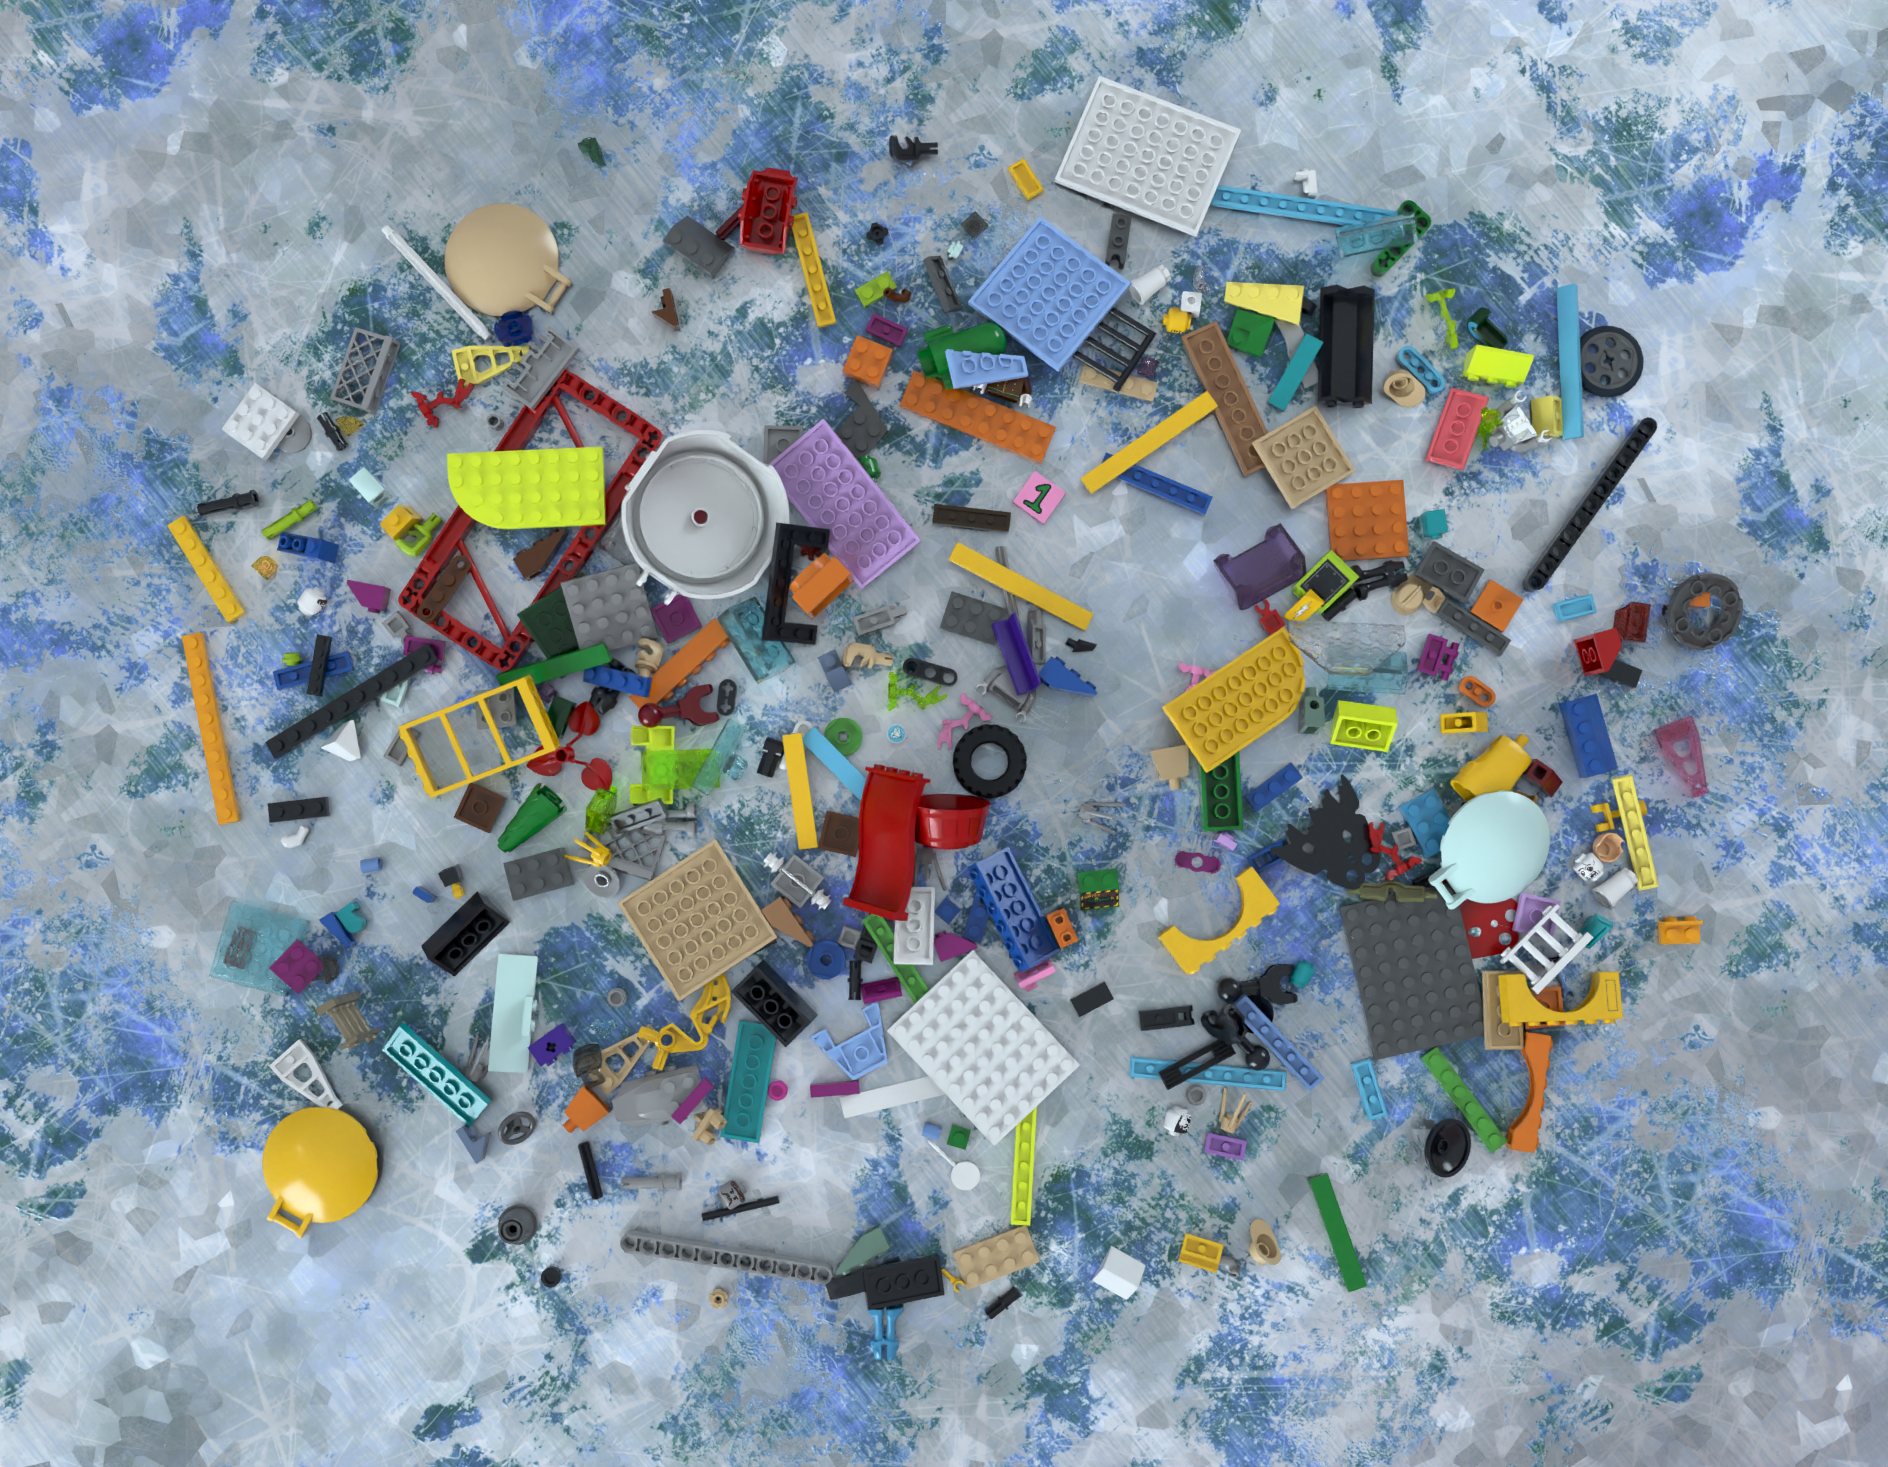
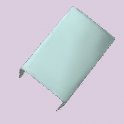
[349,467,393,509]

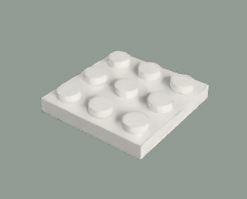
[222,383,300,461]

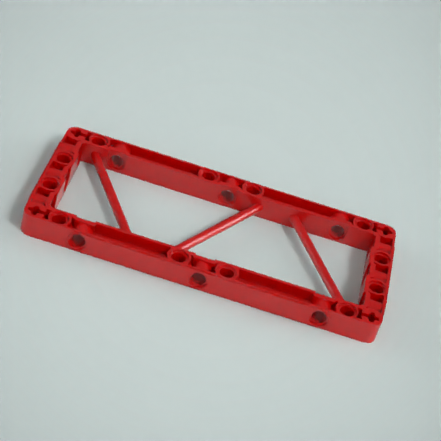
[398,369,665,672]

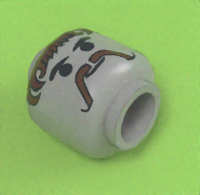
[717,1180,747,1210]

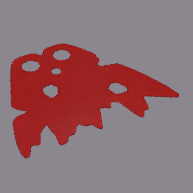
[1442,879,1519,959]

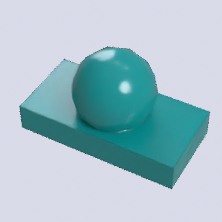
[1577,913,1613,949]

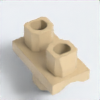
[692,1108,727,1145]

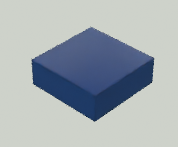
[412,886,437,903]

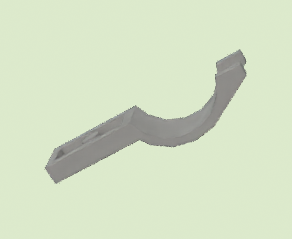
[1270,316,1318,390]

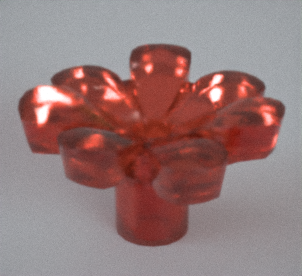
[799,545,824,561]

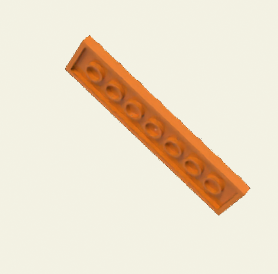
[899,370,1056,464]

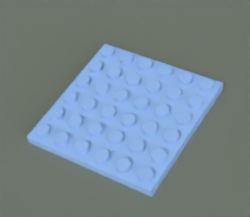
[968,216,1131,372]

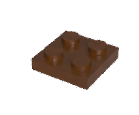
[454,782,507,833]
[818,810,859,857]

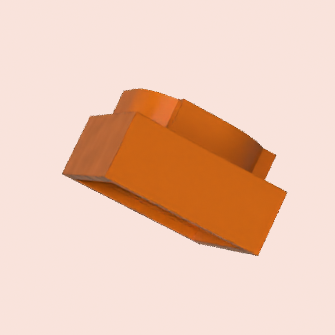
[789,552,854,620]

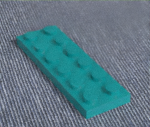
[720,1020,777,1143]
[382,1023,491,1127]

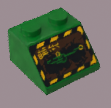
[1077,868,1119,911]

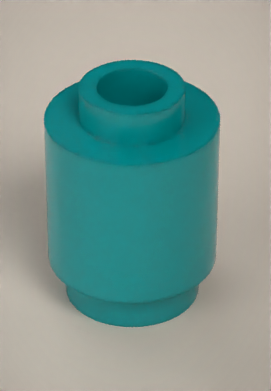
[1289,959,1316,989]

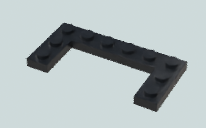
[761,522,830,645]

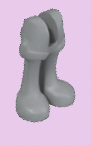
[643,801,698,838]

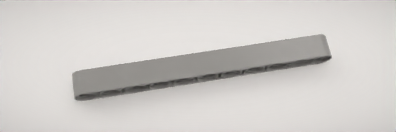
[620,1230,833,1284]

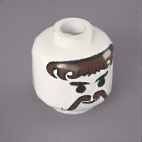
[297,587,328,617]

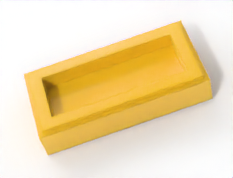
[1008,158,1044,201]

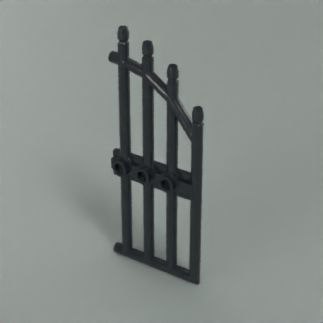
[1072,307,1157,392]

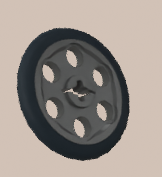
[1580,326,1644,397]

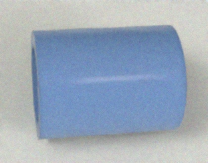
[360,857,382,873]
[921,1122,942,1140]

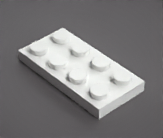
[894,887,935,965]

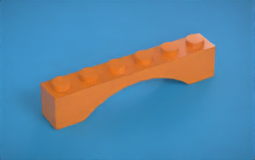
[1506,1030,1553,1153]

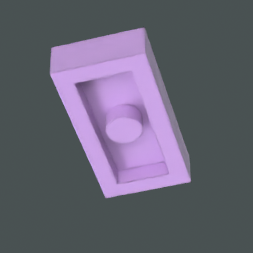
[1211,832,1237,851]

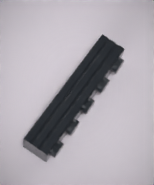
[307,634,333,697]

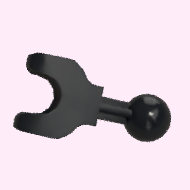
[1217,963,1298,1005]
[1201,1004,1270,1071]

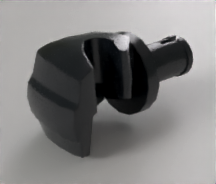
[889,135,938,162]

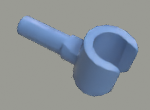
[1556,972,1575,1000]

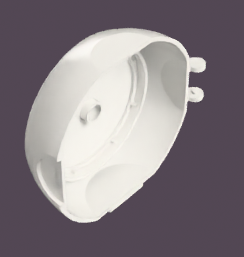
[621,430,789,606]

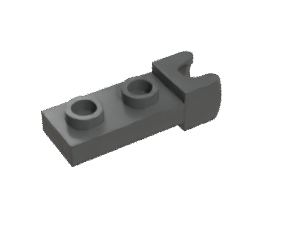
[1105,213,1132,269]

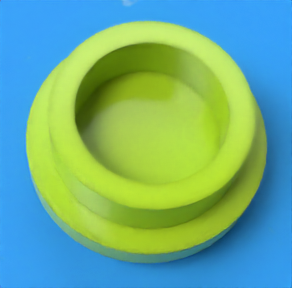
[282,652,302,666]

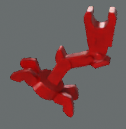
[411,378,474,428]
[1368,822,1422,881]

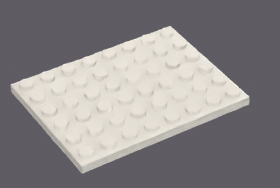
[1055,76,1241,237]
[887,950,1080,1146]

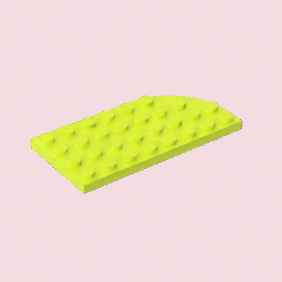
[447,447,606,529]

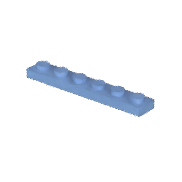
[1233,994,1324,1091]

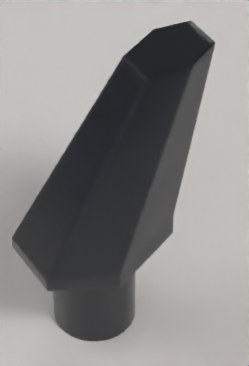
[1065,638,1097,652]

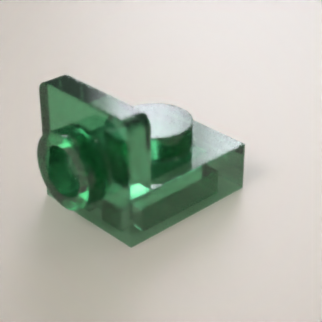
[578,137,606,168]

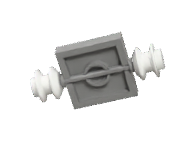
[763,852,832,910]

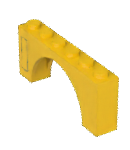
[1157,866,1280,975]
[1498,971,1623,1027]

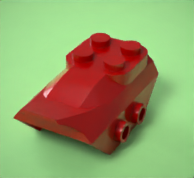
[738,167,798,255]

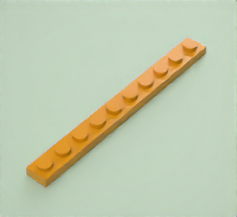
[181,632,240,825]

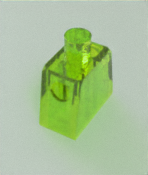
[585,786,617,835]

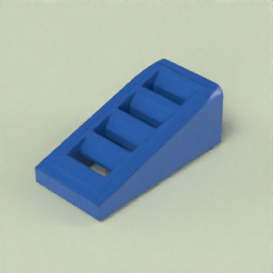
[1247,838,1285,874]
[319,911,357,948]

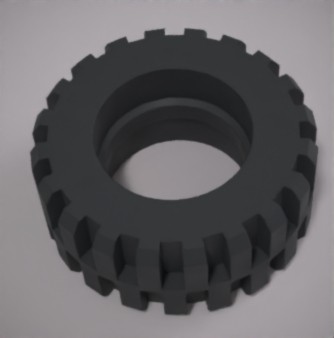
[953,724,1027,799]

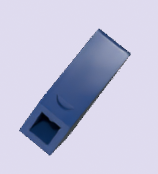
[277,532,339,564]

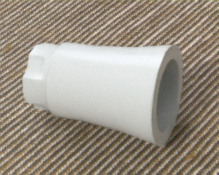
[1128,264,1171,305]
[1592,867,1638,910]

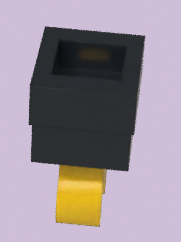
[438,864,465,899]

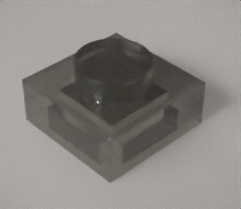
[961,211,988,240]

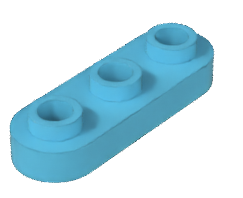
[1397,346,1445,394]

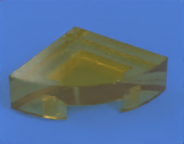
[335,416,364,436]

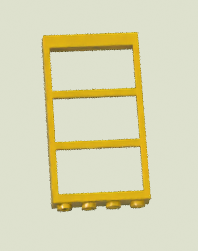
[398,674,561,798]

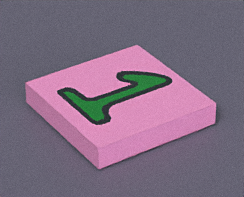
[1012,471,1066,525]

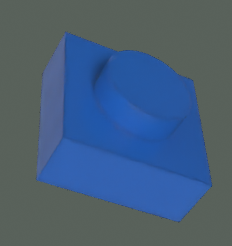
[935,897,961,925]

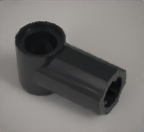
[757,737,784,778]

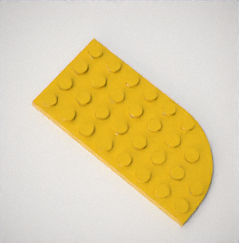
[1162,627,1306,773]

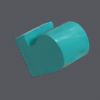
[335,902,367,933]

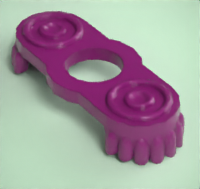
[1175,851,1221,874]

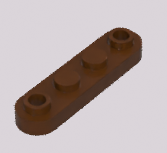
[417,555,472,623]

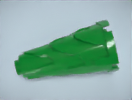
[497,783,567,853]

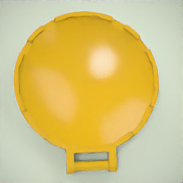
[262,1107,378,1239]

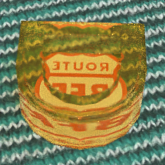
[251,556,277,580]

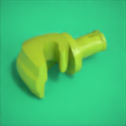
[395,513,443,557]

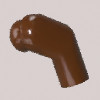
[883,287,911,303]

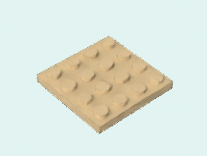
[1252,406,1355,509]

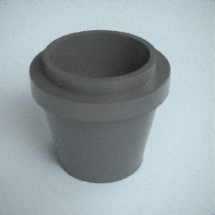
[498,1204,538,1245]

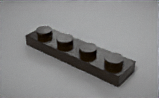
[932,504,1011,533]

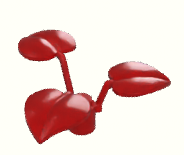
[526,701,613,791]

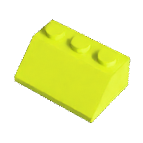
[1462,344,1534,388]
[1330,700,1398,752]

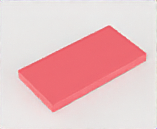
[1426,387,1489,471]

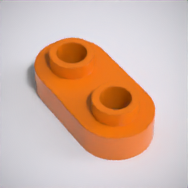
[1458,676,1496,707]

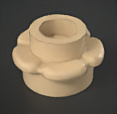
[709,1289,728,1309]

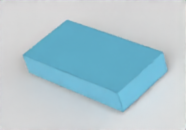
[1553,594,1597,622]

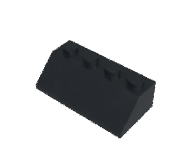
[421,891,510,977]
[731,960,818,1047]

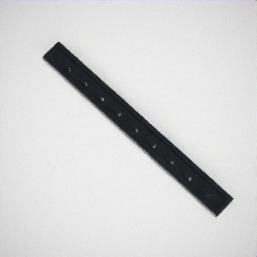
[265,643,440,759]

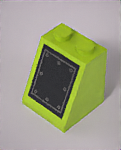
[1292,550,1359,614]

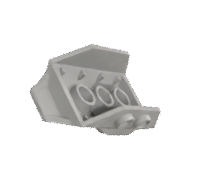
[612,1065,708,1129]

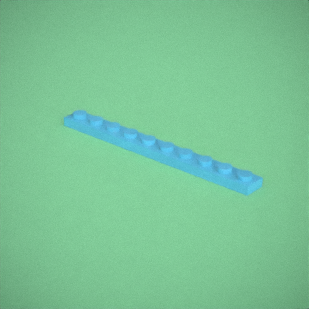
[1210,185,1398,232]

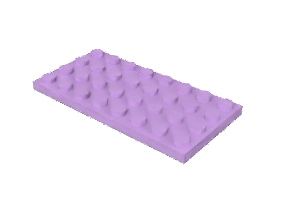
[768,419,922,589]

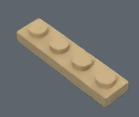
[1079,364,1158,403]

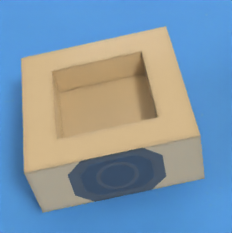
[1422,586,1446,614]

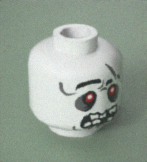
[1573,853,1604,882]

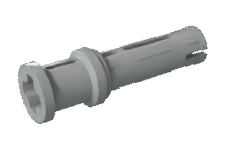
[621,1173,682,1191]

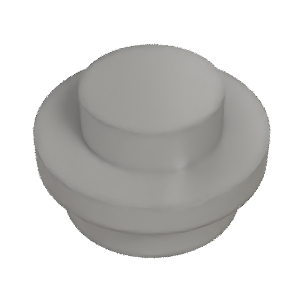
[607,988,627,1008]

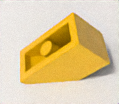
[1440,712,1488,734]

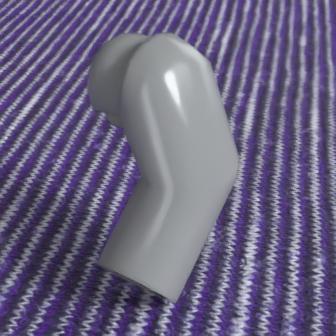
[1219,1256,1240,1278]

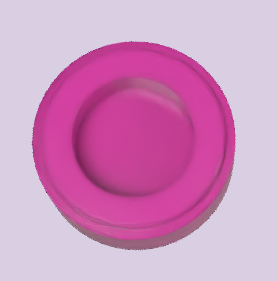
[768,1080,788,1101]

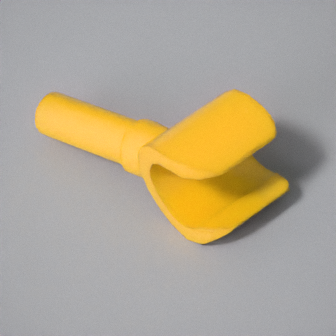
[941,1268,965,1292]

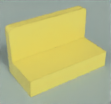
[1531,395,1563,437]

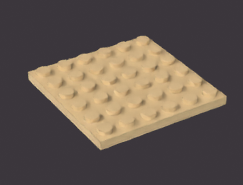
[617,839,778,1002]

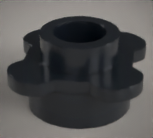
[866,222,889,245]

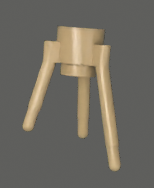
[1218,1087,1252,1134]

